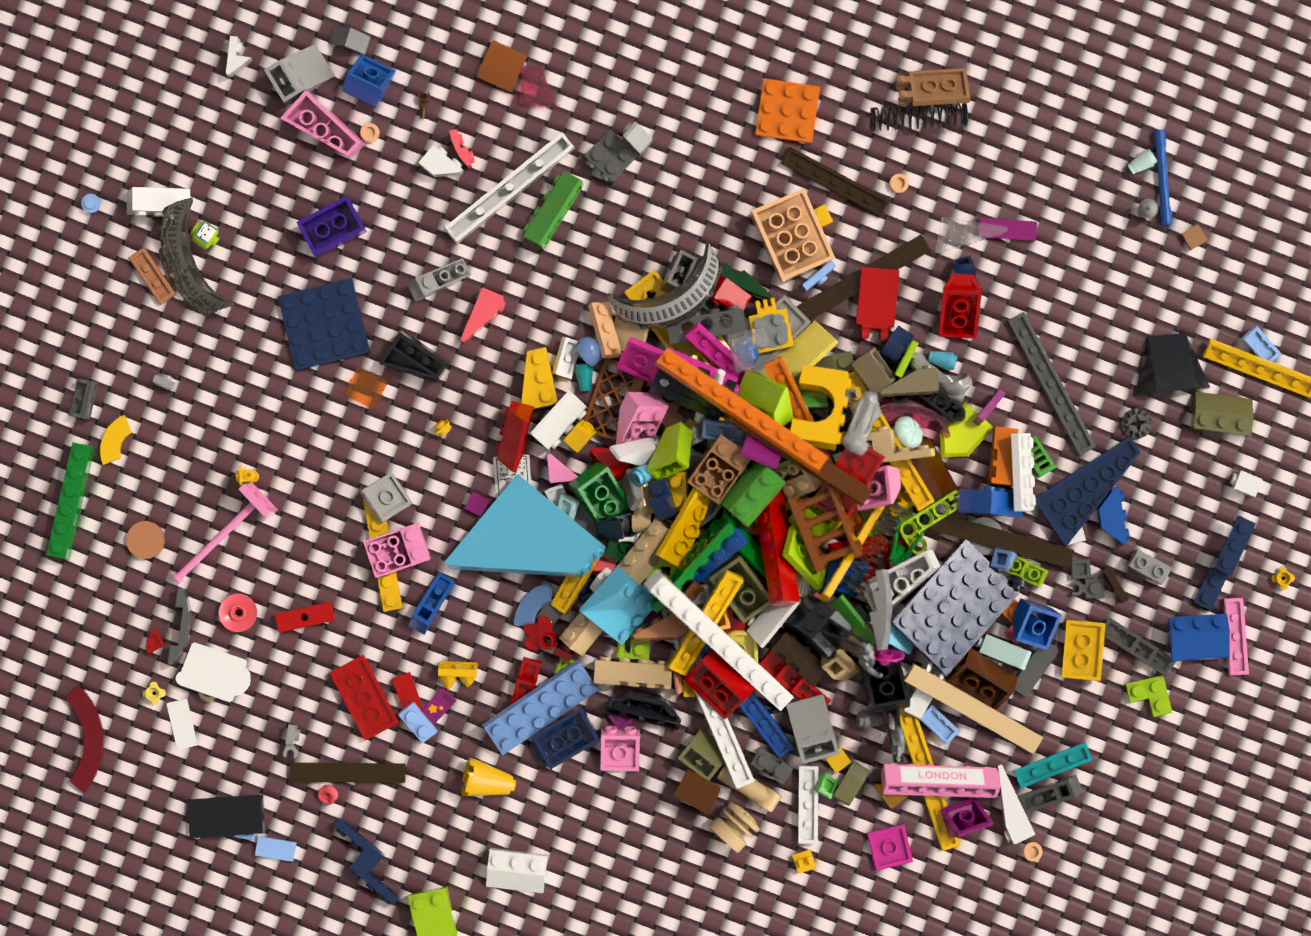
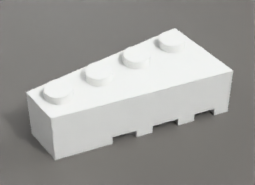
[860,549,941,612]

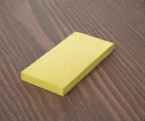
[759,320,838,383]

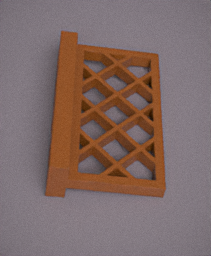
[584,358,648,441]

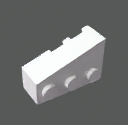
[127,187,190,217]

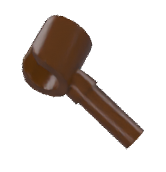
[418,91,430,119]

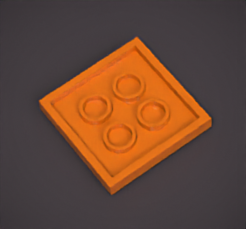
[755,78,820,144]

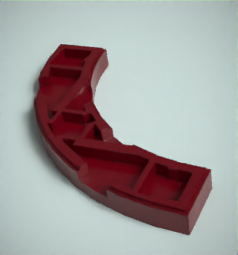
[65,684,104,793]

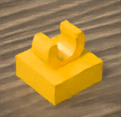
[792,849,816,874]

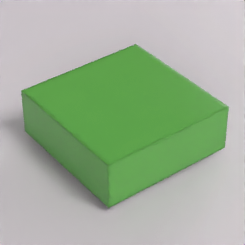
[814,773,838,799]

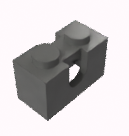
[750,747,793,785]

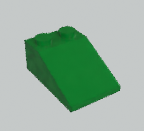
[569,461,633,521]

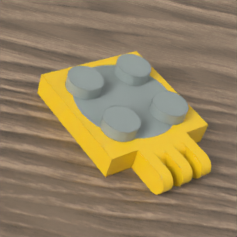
[749,297,794,353]

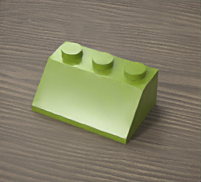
[737,369,794,426]

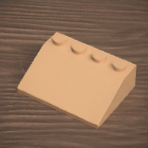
[750,188,835,283]

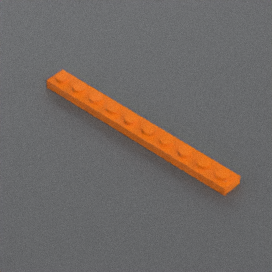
[655,348,828,474]
[764,356,864,531]

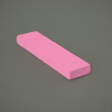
[1223,597,1249,676]

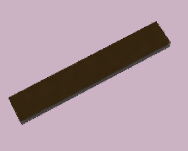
[780,147,890,218]
[290,762,406,783]

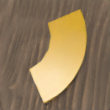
[100,415,132,465]

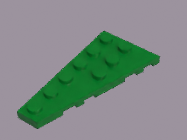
[651,507,735,613]

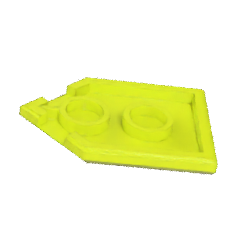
[939,402,993,458]

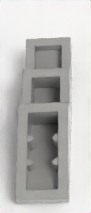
[870,569,892,651]

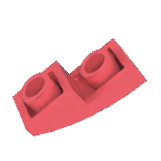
[449,129,475,169]

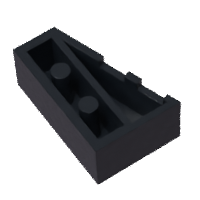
[379,331,451,380]

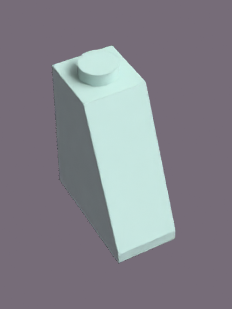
[976,634,1032,670]

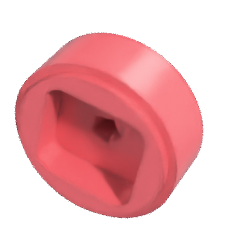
[318,785,338,805]

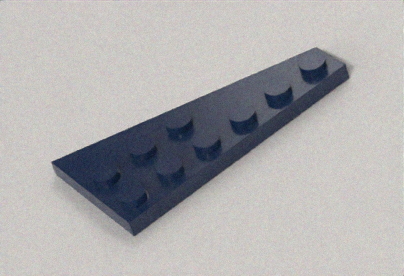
[1036,437,1141,548]

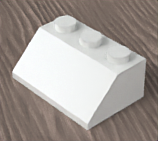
[531,390,587,450]
[747,598,802,648]
[486,848,548,893]

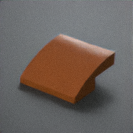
[476,40,528,92]

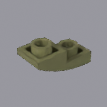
[833,761,870,806]

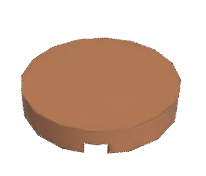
[126,521,165,559]

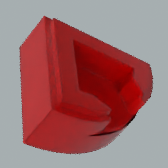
[146,628,166,655]

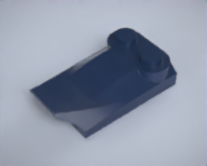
[529,707,601,770]

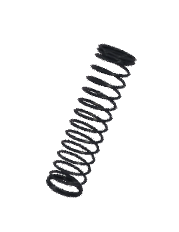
[870,103,968,132]

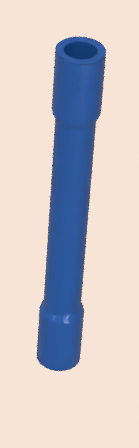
[1154,129,1173,226]

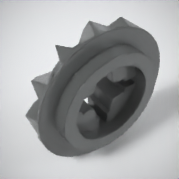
[1121,408,1152,439]

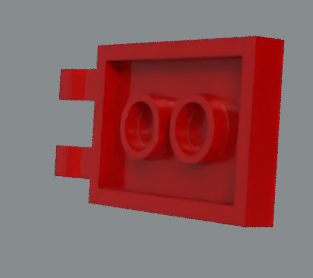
[855,267,900,340]

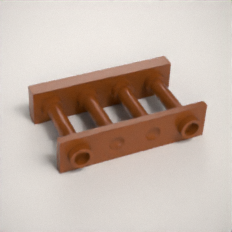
[788,485,863,573]

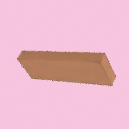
[128,247,177,305]

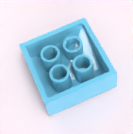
[579,566,654,645]

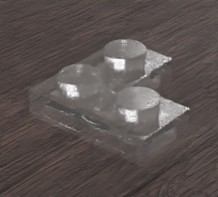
[727,327,769,373]

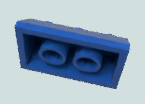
[1167,614,1230,662]

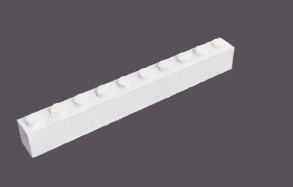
[644,570,794,711]

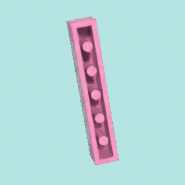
[881,763,1001,798]

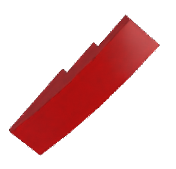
[758,649,831,706]
[510,657,542,705]

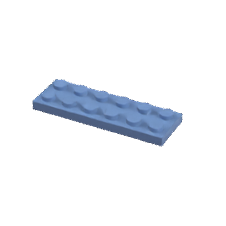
[482,660,598,755]

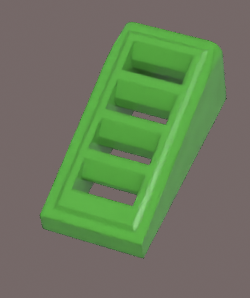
[1031,435,1056,478]

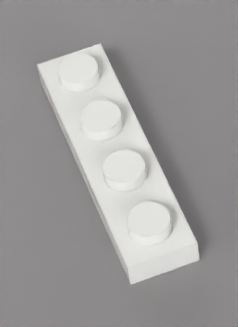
[798,766,818,844]

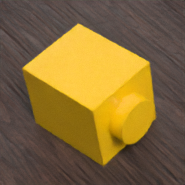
[563,420,597,453]

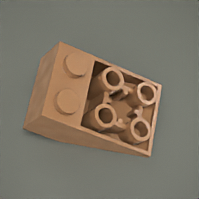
[687,434,751,504]

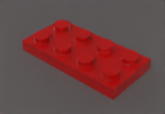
[814,446,885,522]
[329,655,400,741]

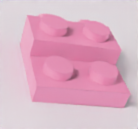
[600,726,640,771]

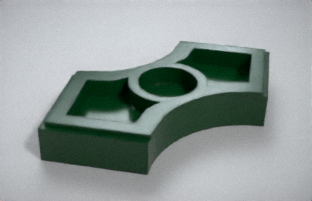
[602,531,641,565]

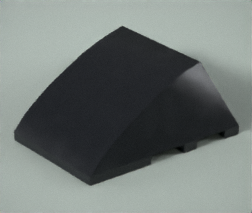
[1134,333,1211,396]

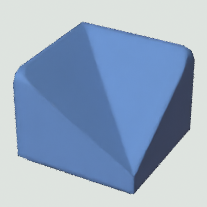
[990,548,1017,571]

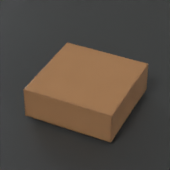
[1181,224,1208,251]

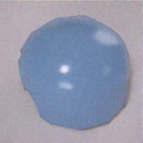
[576,337,602,367]

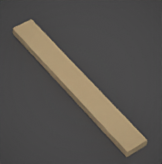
[904,663,1043,754]

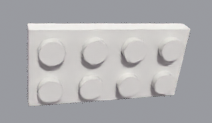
[1011,433,1036,511]

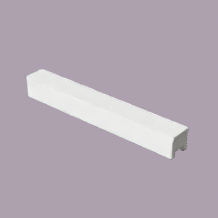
[445,132,575,244]

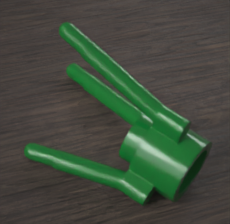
[887,514,924,564]

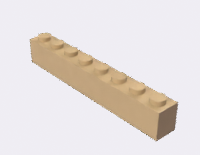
[559,518,670,656]

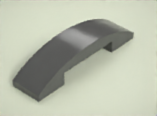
[168,588,192,665]

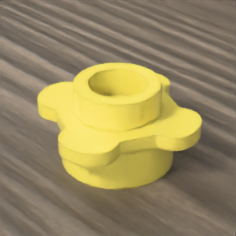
[142,682,166,705]

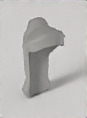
[911,352,972,402]
[842,391,882,456]

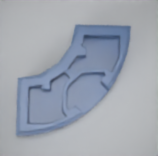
[514,583,552,626]

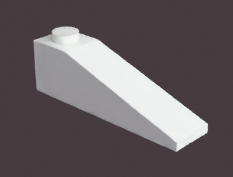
[996,764,1035,845]

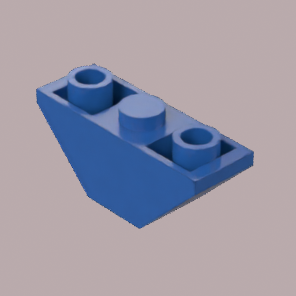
[1097,487,1130,545]

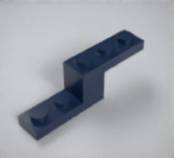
[1193,515,1256,611]
[335,818,400,905]

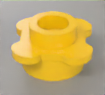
[433,419,452,437]
[1271,567,1295,590]

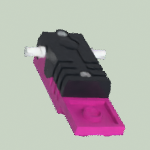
[616,336,740,423]

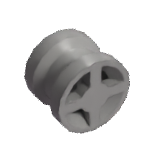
[690,425,706,447]

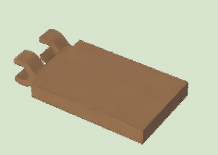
[896,68,970,106]

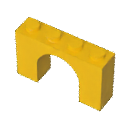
[790,365,852,451]

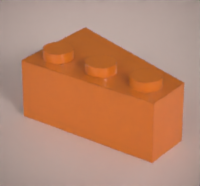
[987,426,1019,487]

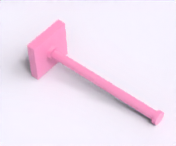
[173,482,278,583]

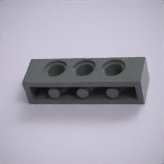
[666,305,747,345]

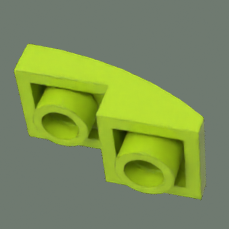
[1004,556,1049,589]

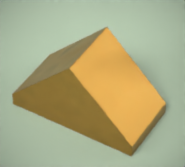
[873,783,909,809]

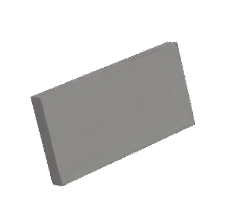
[730,295,811,374]

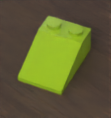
[408,886,458,936]

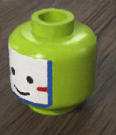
[190,221,220,250]

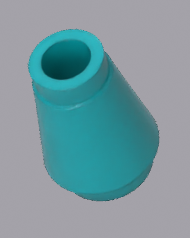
[574,363,593,391]

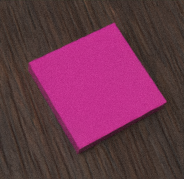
[867,824,913,871]

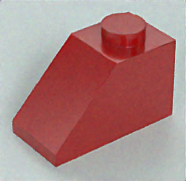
[589,447,632,482]

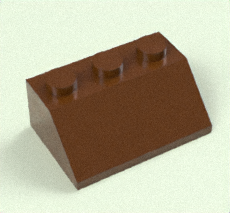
[910,438,958,501]
[946,648,1018,710]

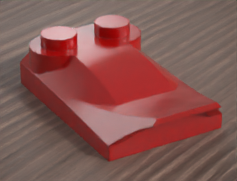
[938,273,982,339]

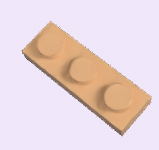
[588,302,622,358]

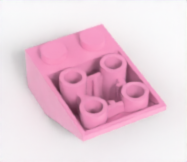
[616,392,669,445]
[363,522,431,578]

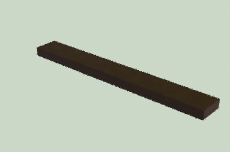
[796,234,931,320]
[921,512,1074,569]

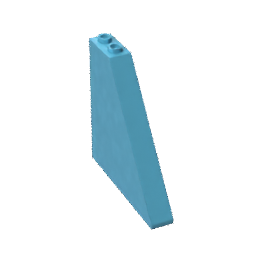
[444,474,606,577]

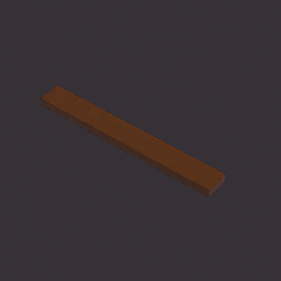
[730,418,873,507]

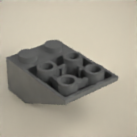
[660,250,715,314]

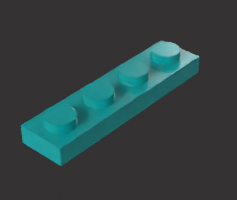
[1013,742,1093,788]

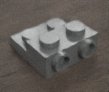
[585,129,639,183]

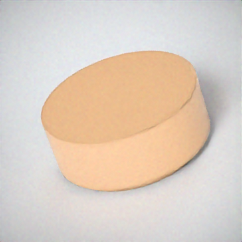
[360,123,380,143]
[889,174,909,193]
[1022,842,1042,861]

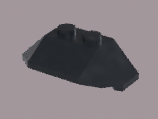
[604,689,681,730]

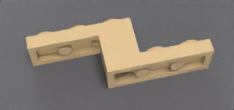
[837,427,935,462]

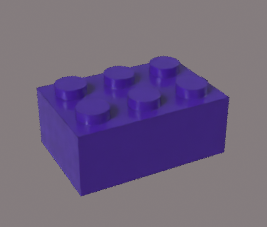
[296,196,367,258]

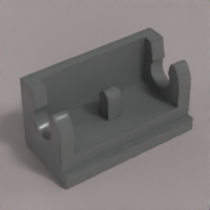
[69,378,99,420]

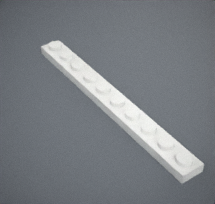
[661,609,754,789]

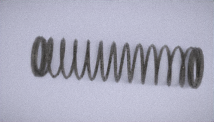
[842,502,910,596]

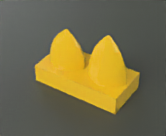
[438,661,478,690]

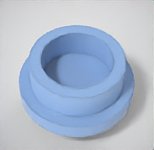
[81,194,101,213]

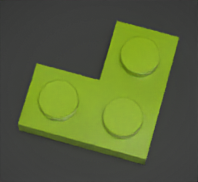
[1125,675,1172,717]

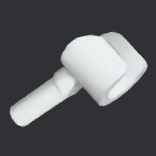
[617,532,643,544]

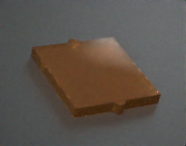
[344,367,389,410]

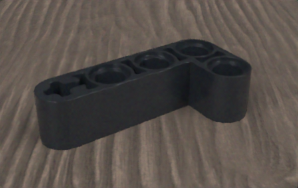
[891,370,966,424]

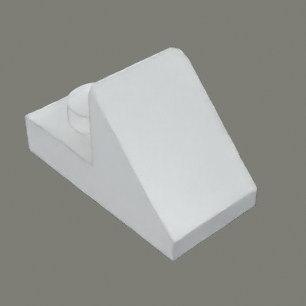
[226,36,253,77]

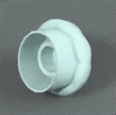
[891,416,923,449]

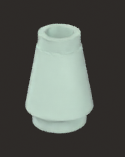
[1128,149,1157,175]

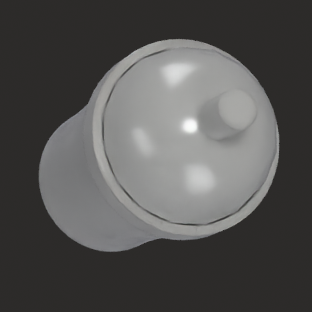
[1137,199,1158,219]

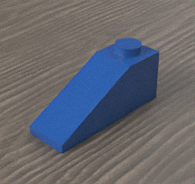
[408,572,456,635]

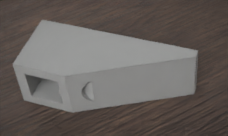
[408,258,471,302]

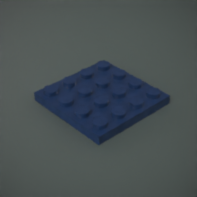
[278,278,371,371]

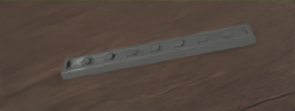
[1007,312,1096,456]

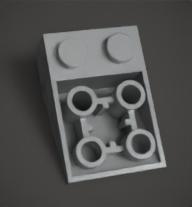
[264,44,335,106]
[786,694,840,764]

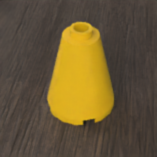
[461,757,516,796]

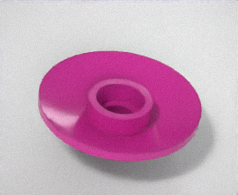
[873,646,905,665]

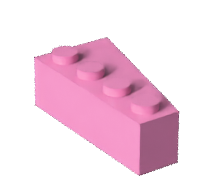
[280,90,365,158]

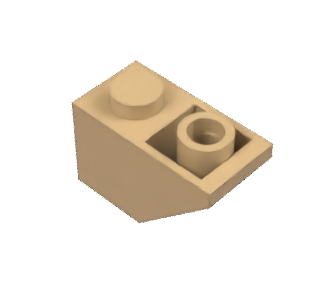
[822,649,861,681]

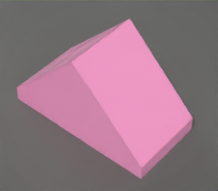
[547,453,578,484]

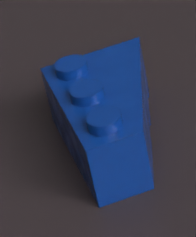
[958,486,1023,517]

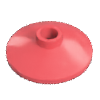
[219,594,257,632]

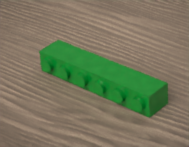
[47,442,95,559]

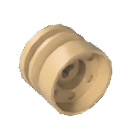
[709,802,760,853]

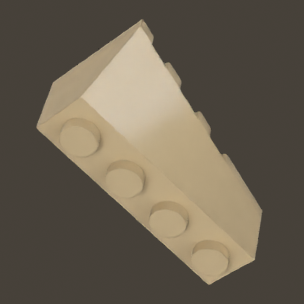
[594,656,672,689]

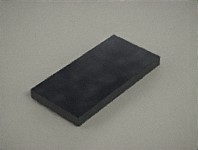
[188,794,265,838]

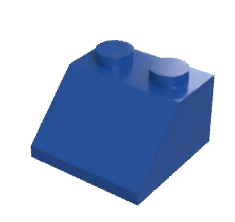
[342,54,396,107]
[1013,598,1062,650]

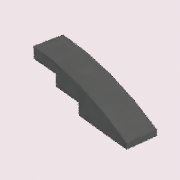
[1105,617,1177,677]

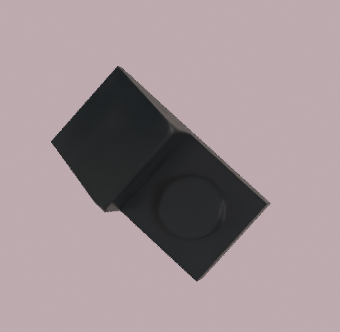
[595,511,633,539]

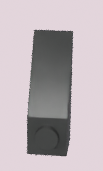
[1018,775,1083,814]

